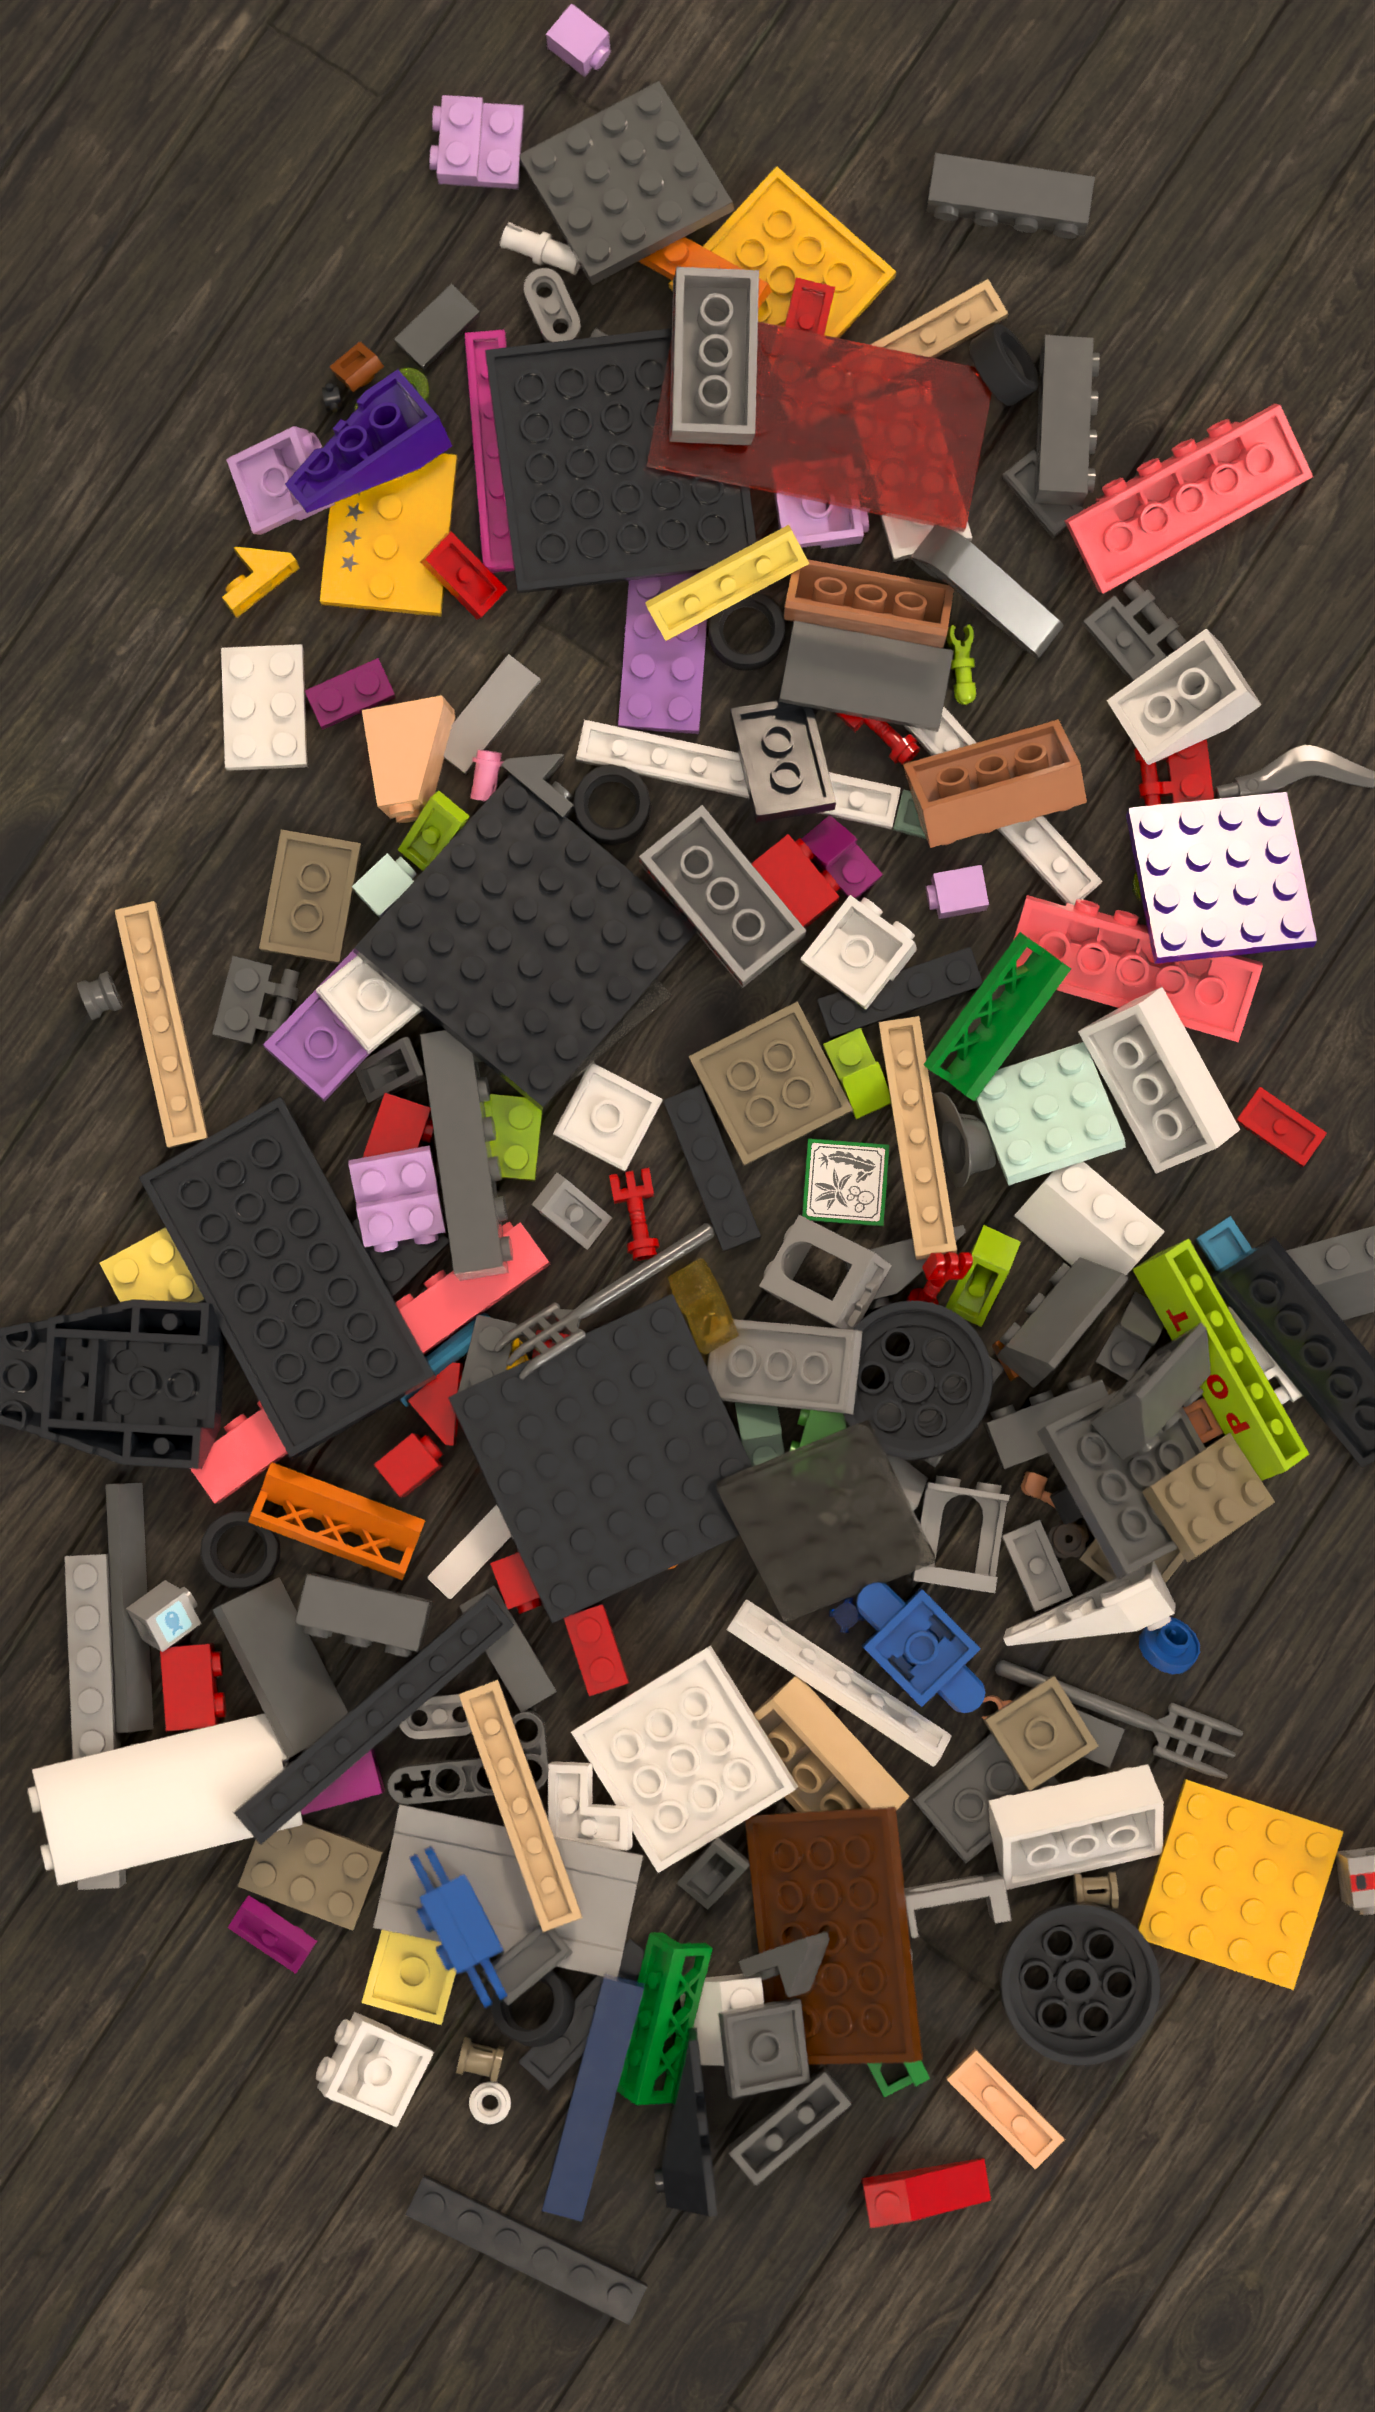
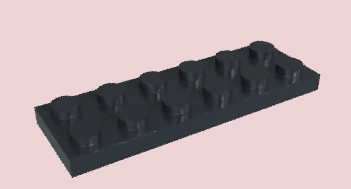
[1211,1236,1375,1468]

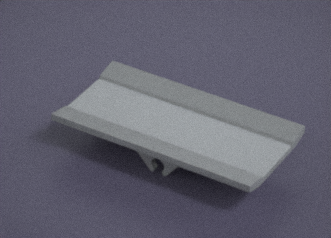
[373,1804,643,1977]

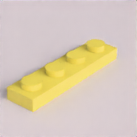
[645,525,809,641]

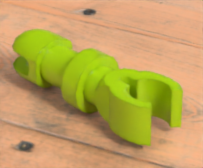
[946,624,976,705]

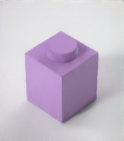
[546,3,611,77]
[926,865,989,919]

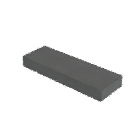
[459,1585,557,1712]

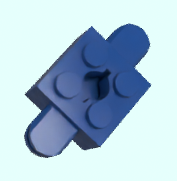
[856,1582,985,1713]
[409,1845,508,2008]

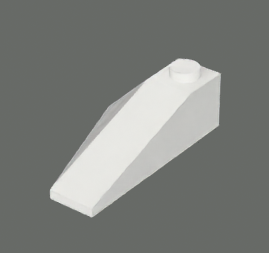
[1003,1561,1176,1646]

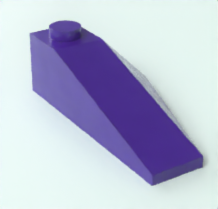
[285,369,452,513]

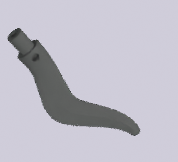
[1215,745,1375,799]

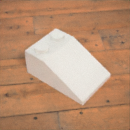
[1107,629,1261,765]

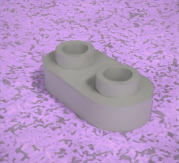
[524,268,581,343]
[399,1694,472,1739]

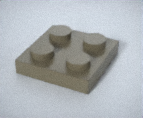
[983,1676,1099,1791]

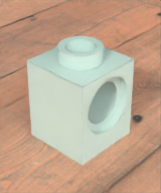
[352,853,417,918]

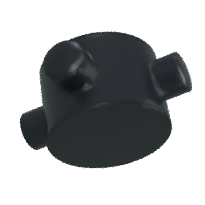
[322,383,343,413]

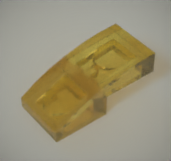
[668,1258,739,1355]

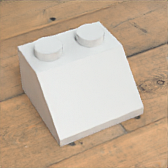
[680,1973,764,2066]

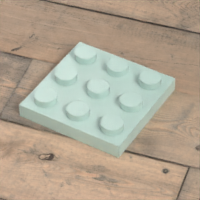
[975,1042,1126,1186]

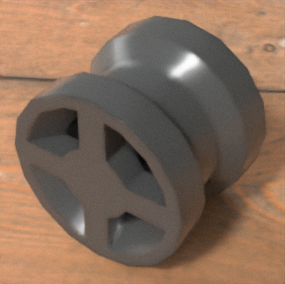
[77,971,123,1020]

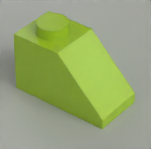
[945,1225,1021,1327]

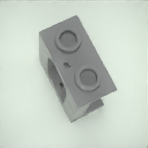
[759,1215,892,1330]
[911,1476,1010,1593]
[904,1872,1011,1938]

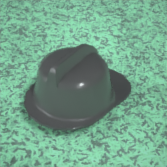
[932,1092,996,1187]

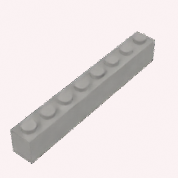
[65,1554,126,1890]

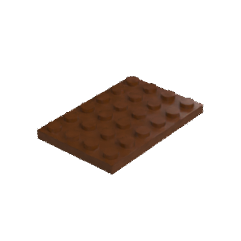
[745,1806,922,2065]

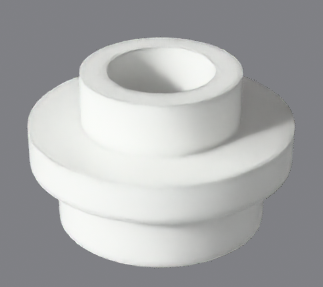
[469,2081,511,2124]

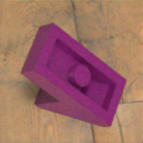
[802,815,883,899]

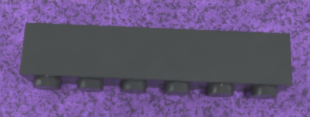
[420,1030,514,1281]

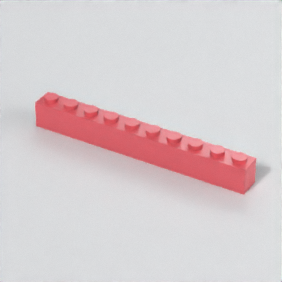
[190,1222,550,1503]

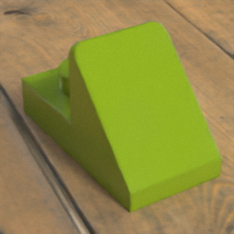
[398,791,470,871]
[823,1028,891,1119]

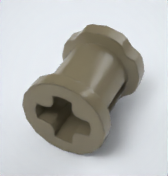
[1073,1871,1118,1909]
[456,2037,505,2082]

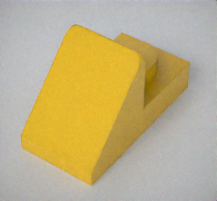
[222,547,299,618]

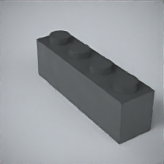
[926,153,1095,239]
[1034,335,1100,506]

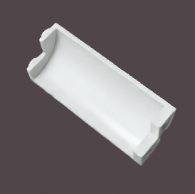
[28,1713,303,1885]

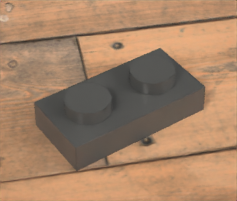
[458,1315,518,1392]

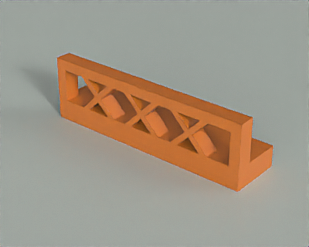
[248,1462,425,1580]

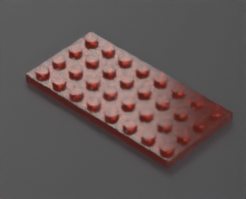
[646,322,992,532]

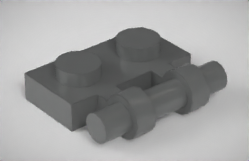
[1082,580,1187,682]
[212,956,300,1045]

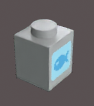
[126,1580,201,1652]

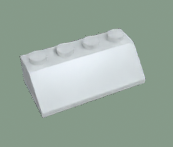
[1078,987,1240,1173]
[989,1764,1163,1890]

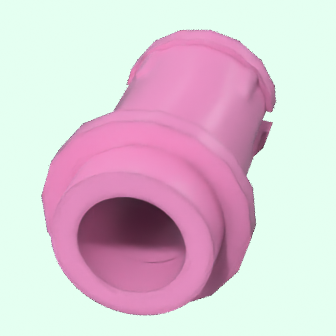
[470,750,504,801]

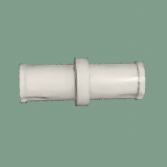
[500,222,580,275]

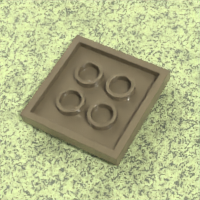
[689,1001,853,1166]

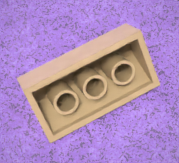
[753,1675,909,1812]

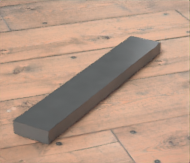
[106,1483,154,1733]

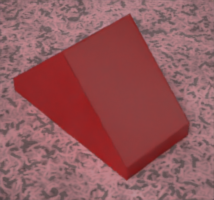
[408,1363,463,1445]

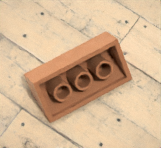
[784,560,954,648]
[903,719,1087,848]

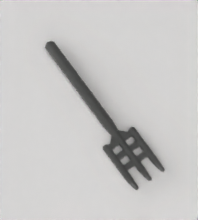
[494,1223,715,1380]
[995,1660,1243,1779]

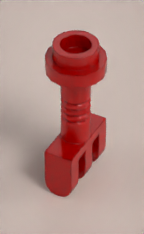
[835,712,920,765]
[609,1168,660,1261]
[906,1252,973,1305]

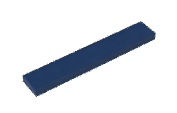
[542,1973,645,2222]

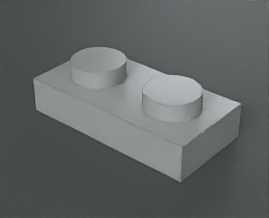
[1002,1520,1073,1612]

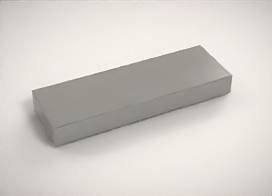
[444,654,541,775]

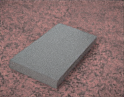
[707,1317,862,1414]

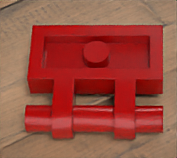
[1134,739,1214,806]

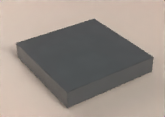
[718,1998,810,2098]

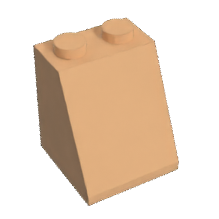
[362,695,455,823]

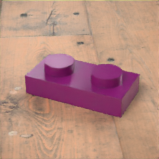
[305,658,396,730]
[228,1895,317,1974]

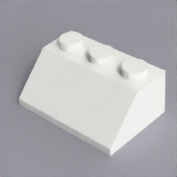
[1014,1161,1165,1276]

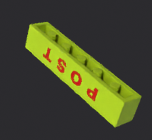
[1133,1239,1309,1481]

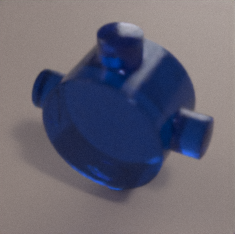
[829,1597,864,1633]

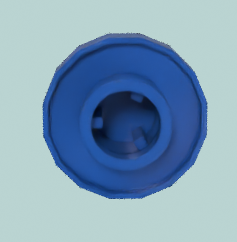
[1139,1617,1200,1674]

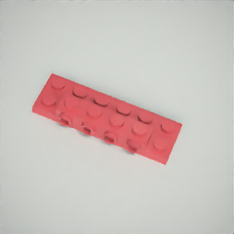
[1064,404,1313,594]
[1013,895,1263,1042]

